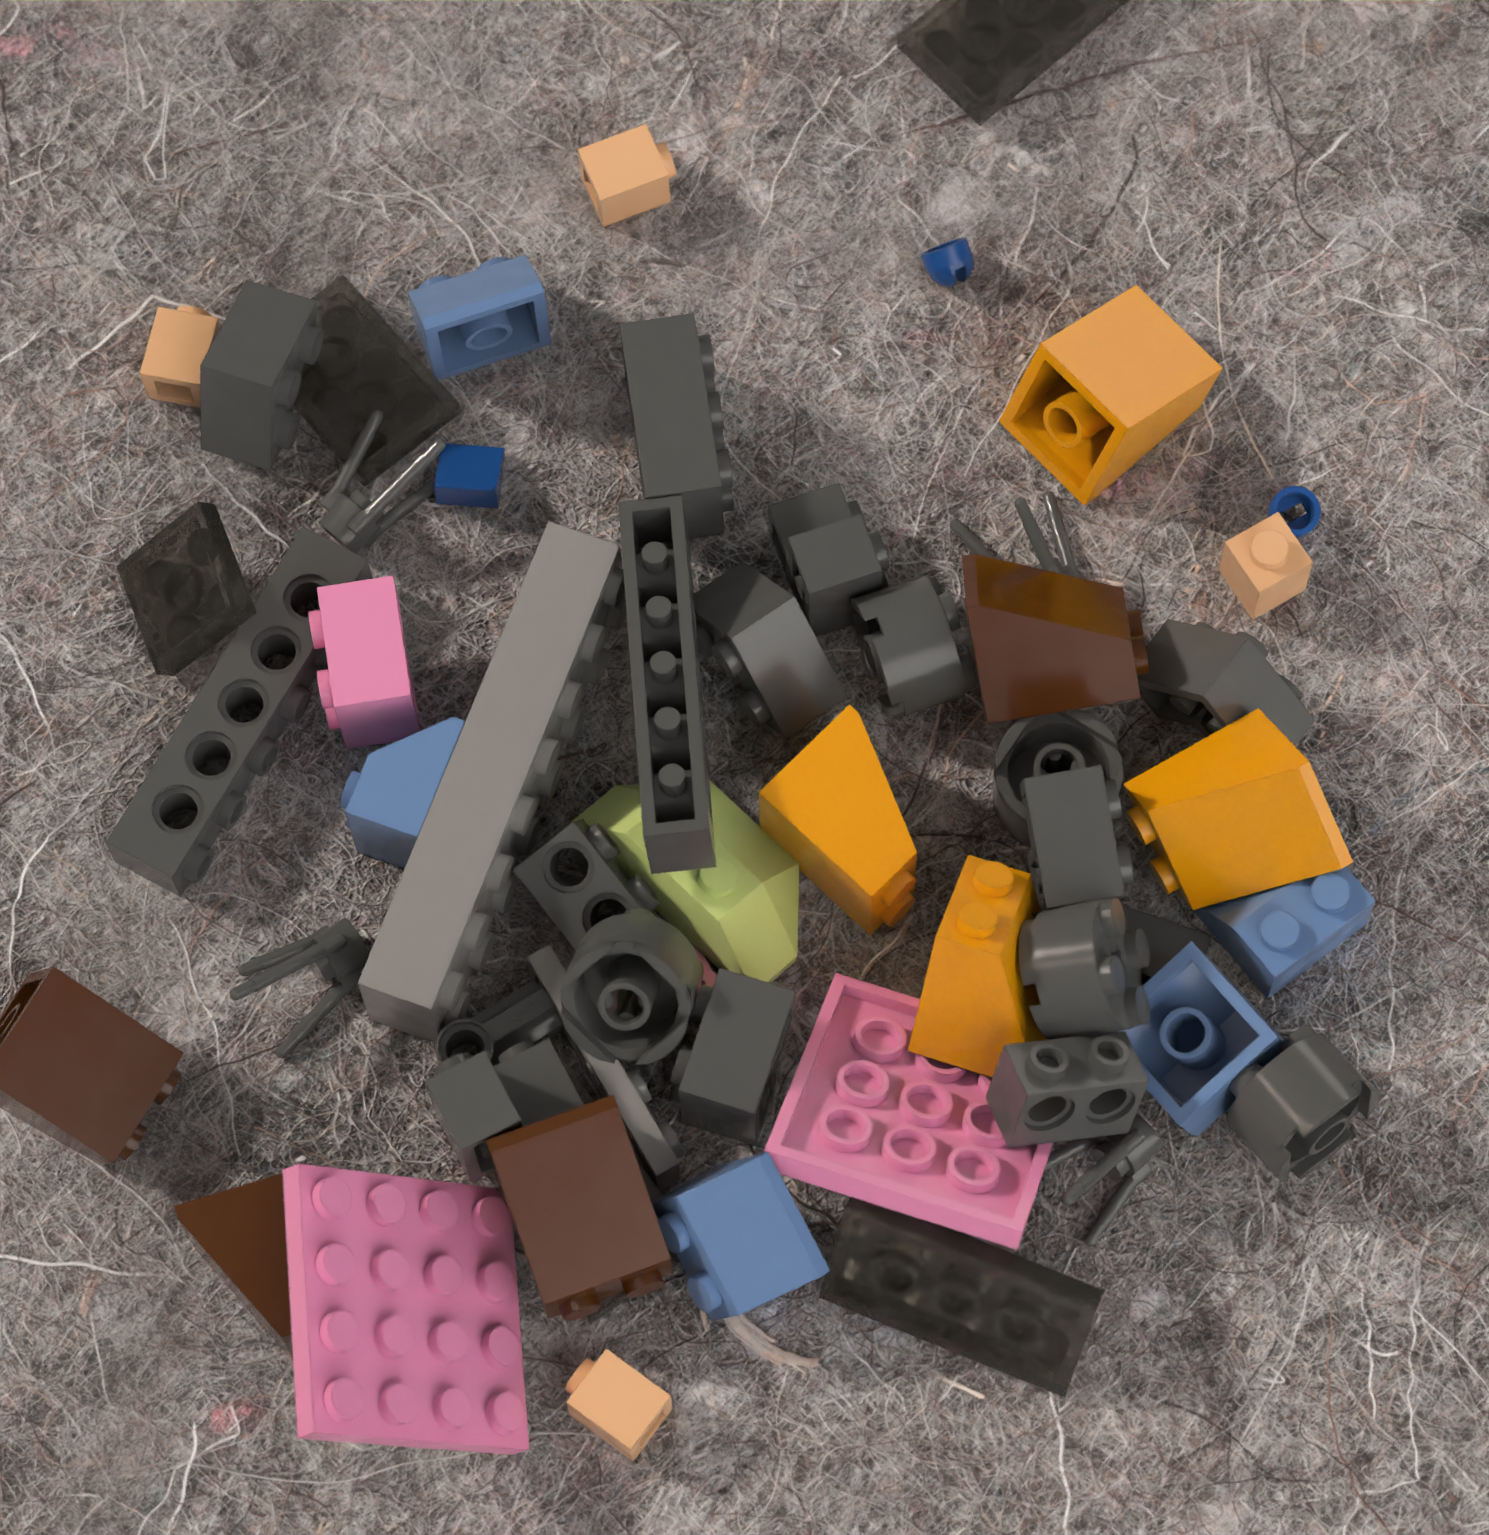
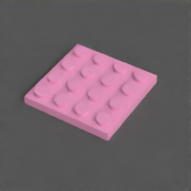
[764,973,1054,1250]
[282,1163,529,1455]

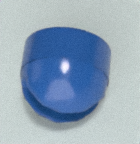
[920,237,974,288]
[1267,486,1321,538]

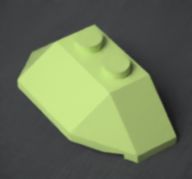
[570,780,799,983]

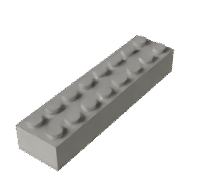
[357,521,627,1043]

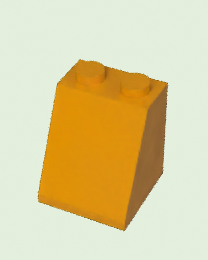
[998,285,1223,506]
[758,704,917,935]
[1124,708,1353,910]
[908,855,1048,1077]

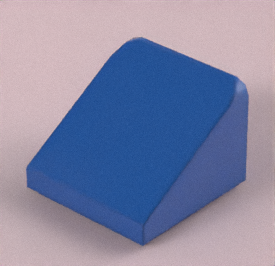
[434,444,505,509]

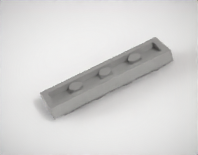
[527,944,684,1192]

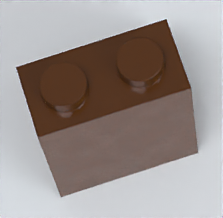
[962,554,1150,724]
[0,966,184,1165]
[486,1095,673,1321]
[174,1173,293,1361]

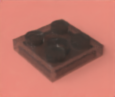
[116,502,257,676]

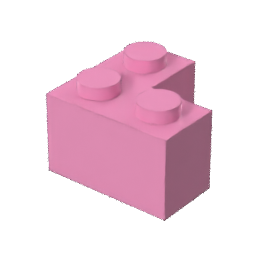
[308,575,421,749]

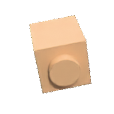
[578,124,677,227]
[140,305,221,408]
[1219,512,1313,620]
[565,1349,673,1461]

